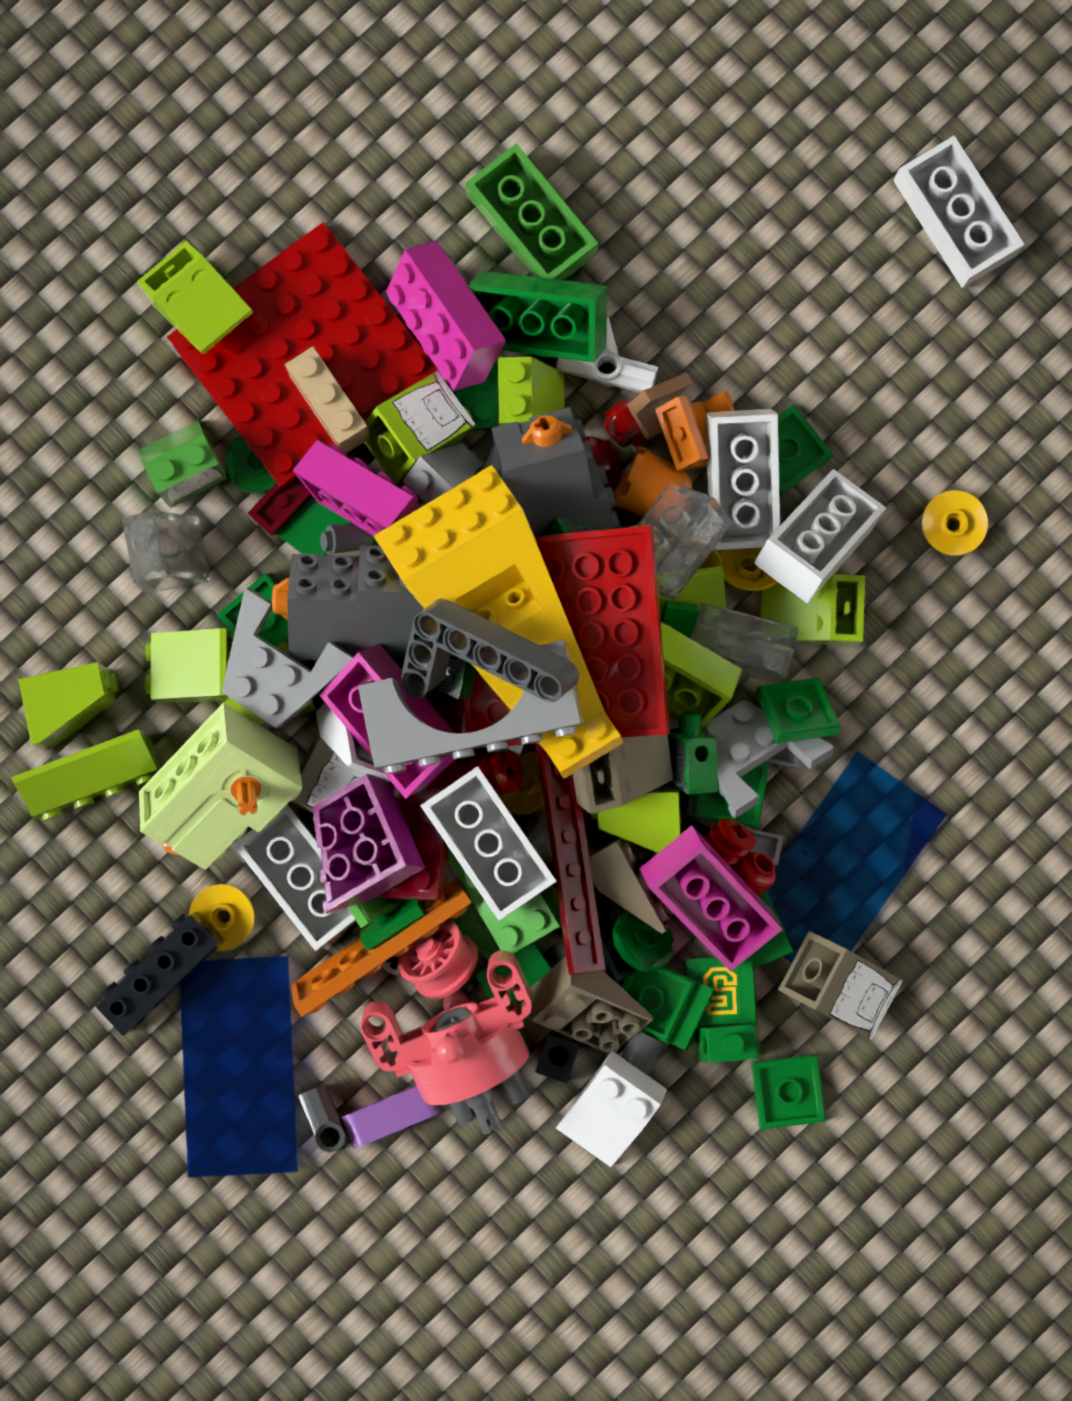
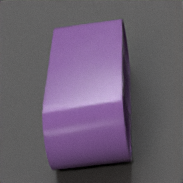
[341,1085,443,1149]

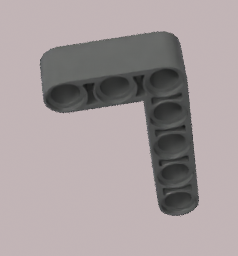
[401,598,579,702]

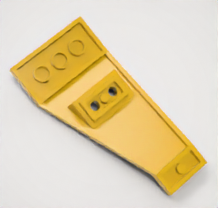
[374,465,624,779]

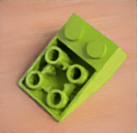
[136,241,253,354]
[759,574,865,646]

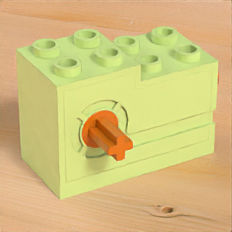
[139,702,302,870]

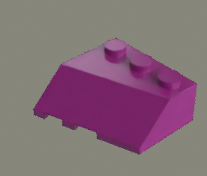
[313,774,426,914]

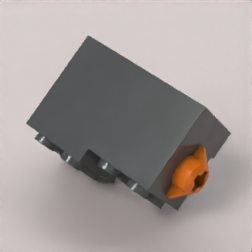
[491,407,620,536]
[272,545,424,663]

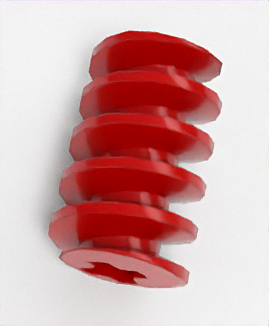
[456,751,523,795]
[703,817,756,866]

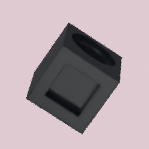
[535,1031,580,1084]

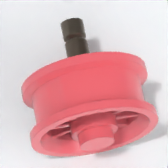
[398,919,478,999]

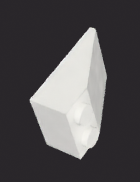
[316,703,390,781]
[556,1051,667,1167]

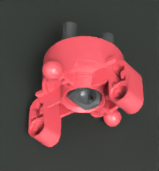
[360,950,532,1134]

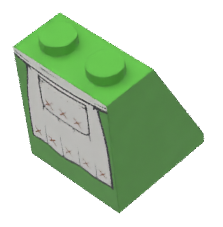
[140,420,228,508]

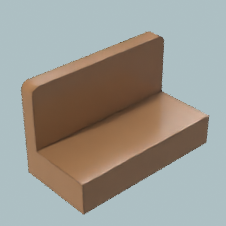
[626,373,693,439]

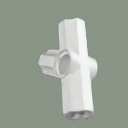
[556,318,658,393]

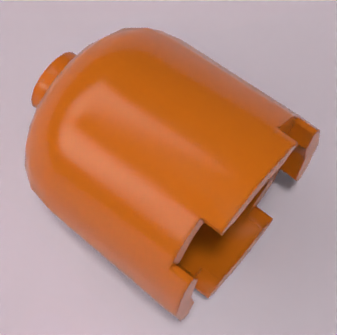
[614,446,695,526]

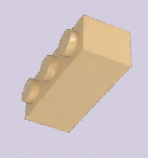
[285,347,371,453]

